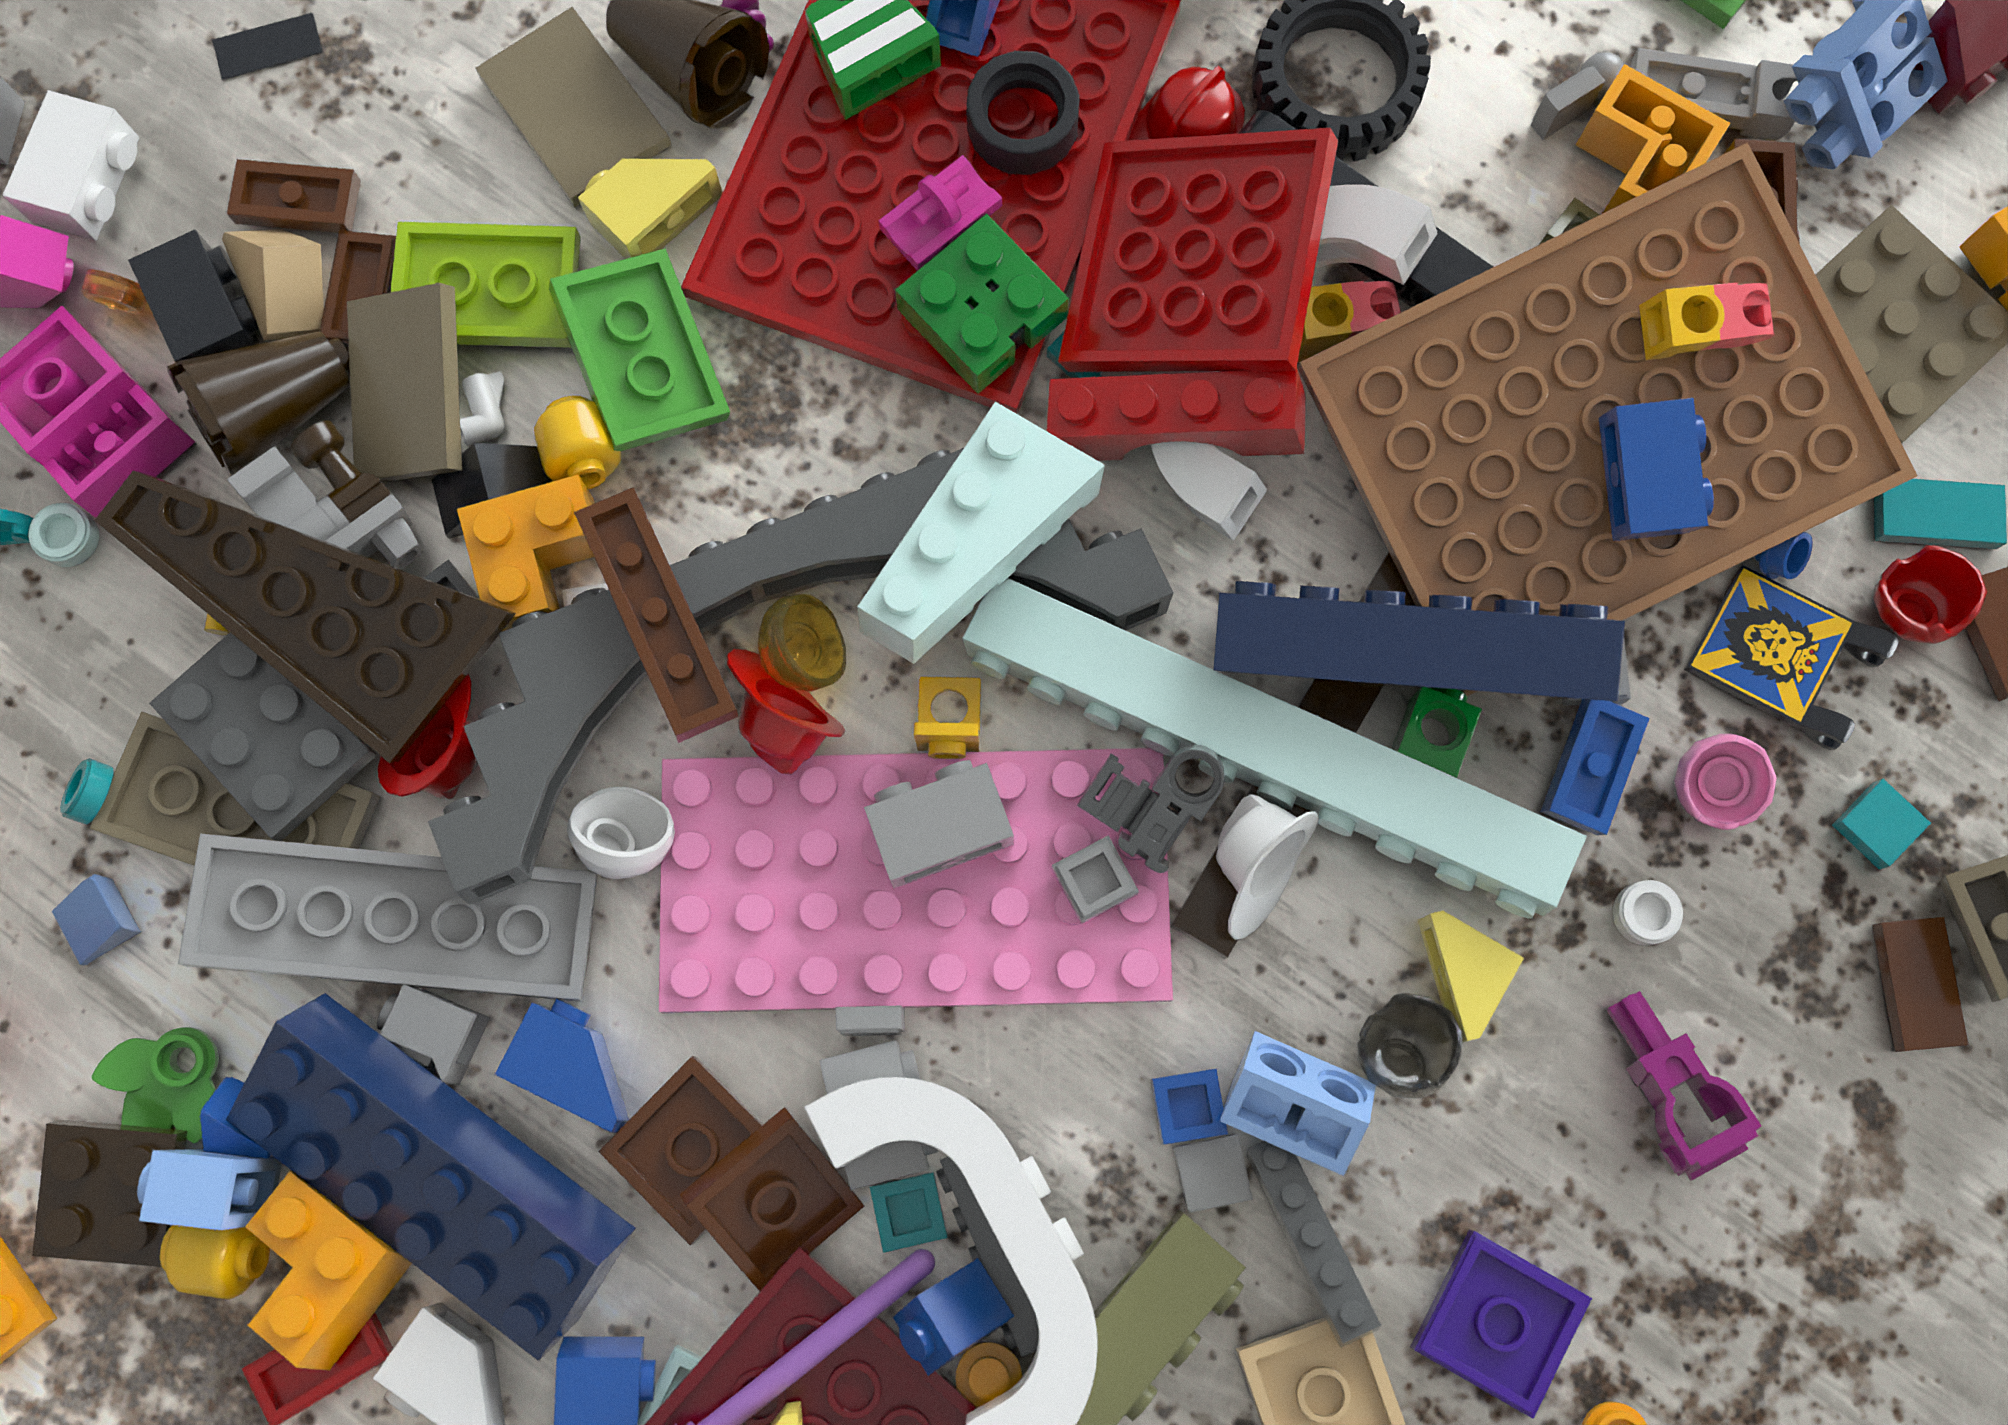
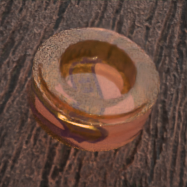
[81,269,147,314]

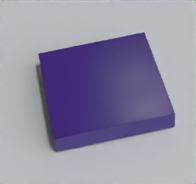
[1410,1230,1592,1419]

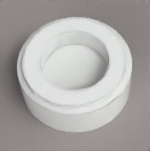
[1613,880,1683,946]

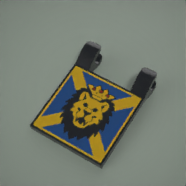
[1684,565,1899,750]

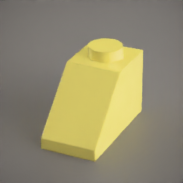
[578,159,723,259]

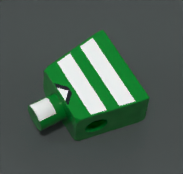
[805,0,941,120]

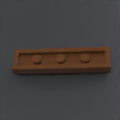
[574,487,739,743]

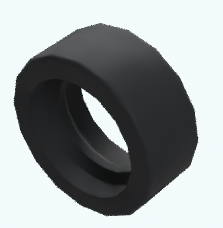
[966,51,1080,175]

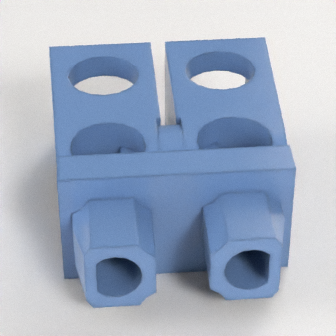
[1783,0,1948,170]

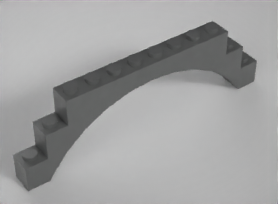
[428,448,1174,905]

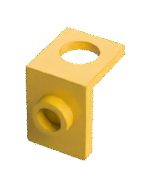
[914,677,981,759]

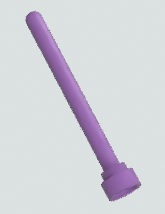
[675,1249,935,1425]

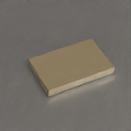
[475,7,672,208]
[347,283,462,482]

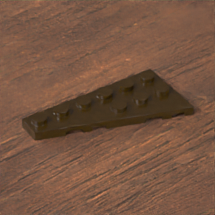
[94,471,516,763]

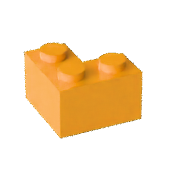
[1575,64,1730,214]
[457,475,595,637]
[245,1171,412,1370]

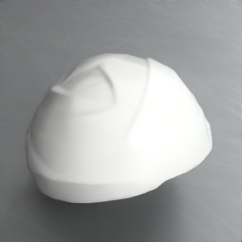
[567,787,675,879]

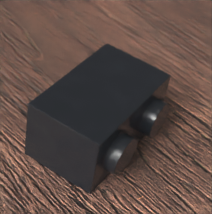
[128,229,260,362]

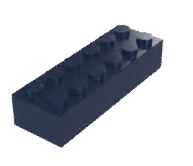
[1213,581,1625,701]
[226,993,636,1361]

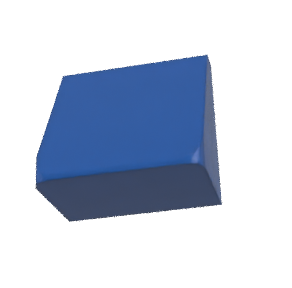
[200,1077,271,1159]

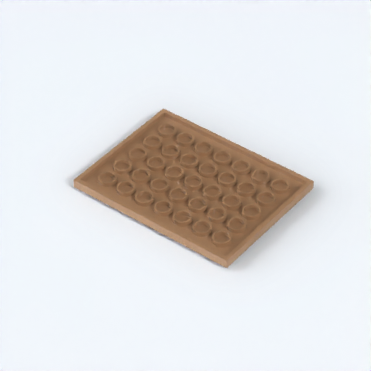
[1297,142,1918,696]

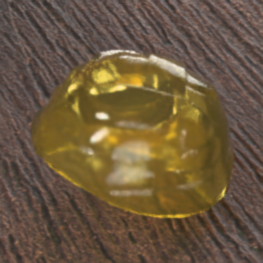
[758,594,846,692]

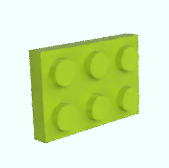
[391,222,581,348]

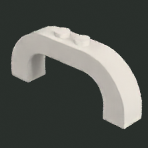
[1151,184,1437,541]
[804,1077,1097,1425]

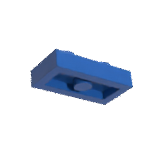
[1540,699,1650,836]

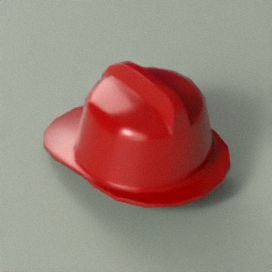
[1128,65,1245,141]
[726,649,846,775]
[377,674,478,799]

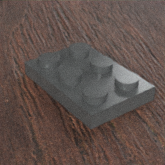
[149,633,377,841]

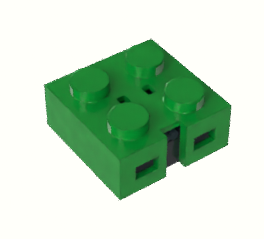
[895,213,1069,394]

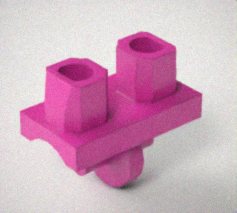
[879,155,1002,271]

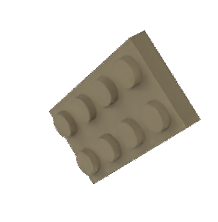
[89,711,381,866]

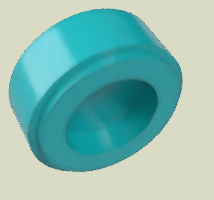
[60,758,113,825]

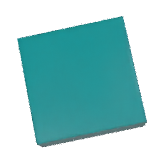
[1832,778,1931,870]
[870,1172,948,1253]

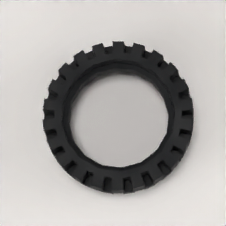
[1252,0,1431,162]

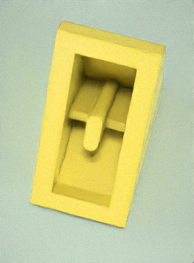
[1417,910,1524,1044]

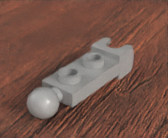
[1580,48,1797,140]

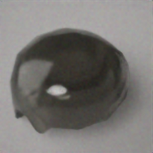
[1356,993,1463,1098]

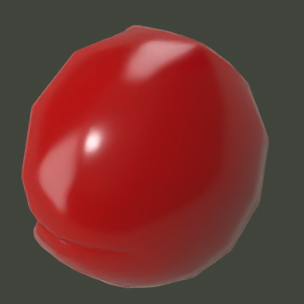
[1873,545,1987,644]

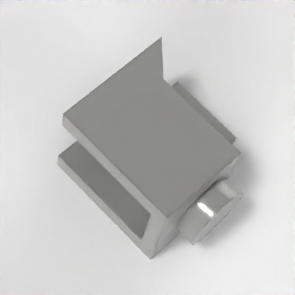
[377,984,491,1085]

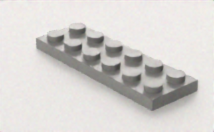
[178,834,597,1002]

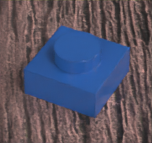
[1150,1069,1228,1145]

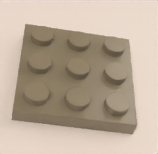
[1815,204,2008,444]

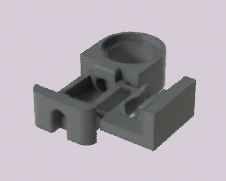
[1077,745,1224,873]

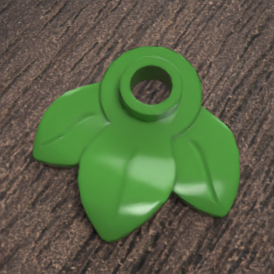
[92,1027,219,1143]

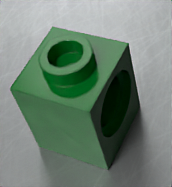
[1391,687,1482,778]

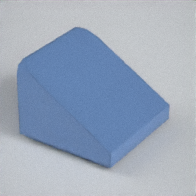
[52,874,141,966]

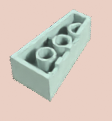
[857,402,1105,664]

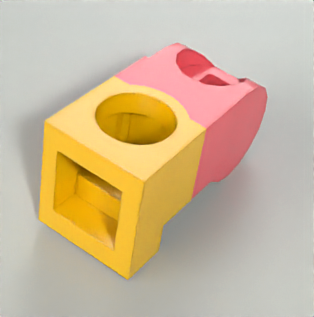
[1298,281,1401,362]
[1639,282,1774,360]

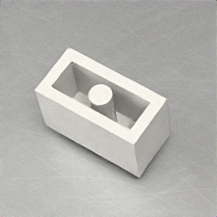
[2,90,140,241]

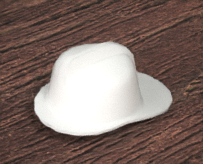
[1216,795,1319,940]

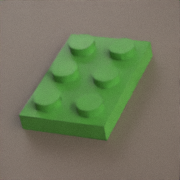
[549,248,730,451]

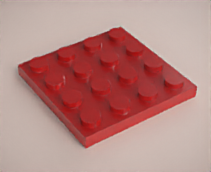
[1058,128,1338,372]

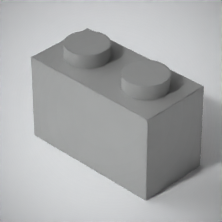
[864,760,1014,888]

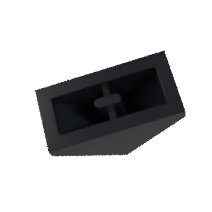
[432,443,553,539]

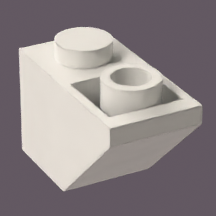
[373,1302,505,1425]

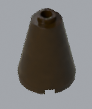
[606,0,770,129]
[167,331,350,477]

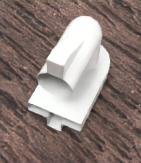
[460,371,505,446]

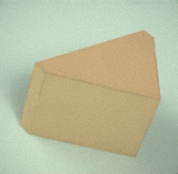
[222,229,324,340]

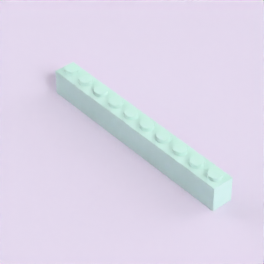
[963,578,1587,919]

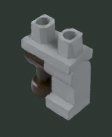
[227,420,423,569]

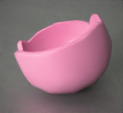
[1674,734,1777,830]

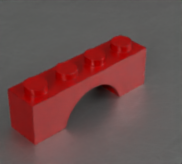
[1047,368,1306,461]

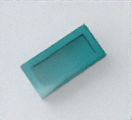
[1874,479,2007,549]

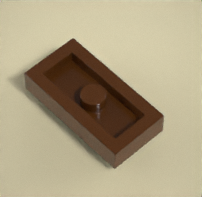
[226,159,361,233]

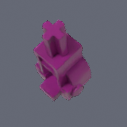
[1606,991,1762,1181]

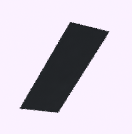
[212,12,323,80]

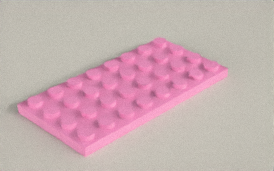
[659,748,1173,1013]

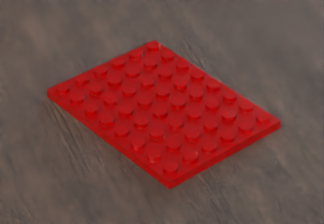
[681,0,1182,415]

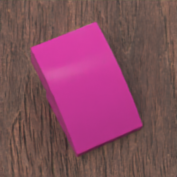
[0,306,195,518]

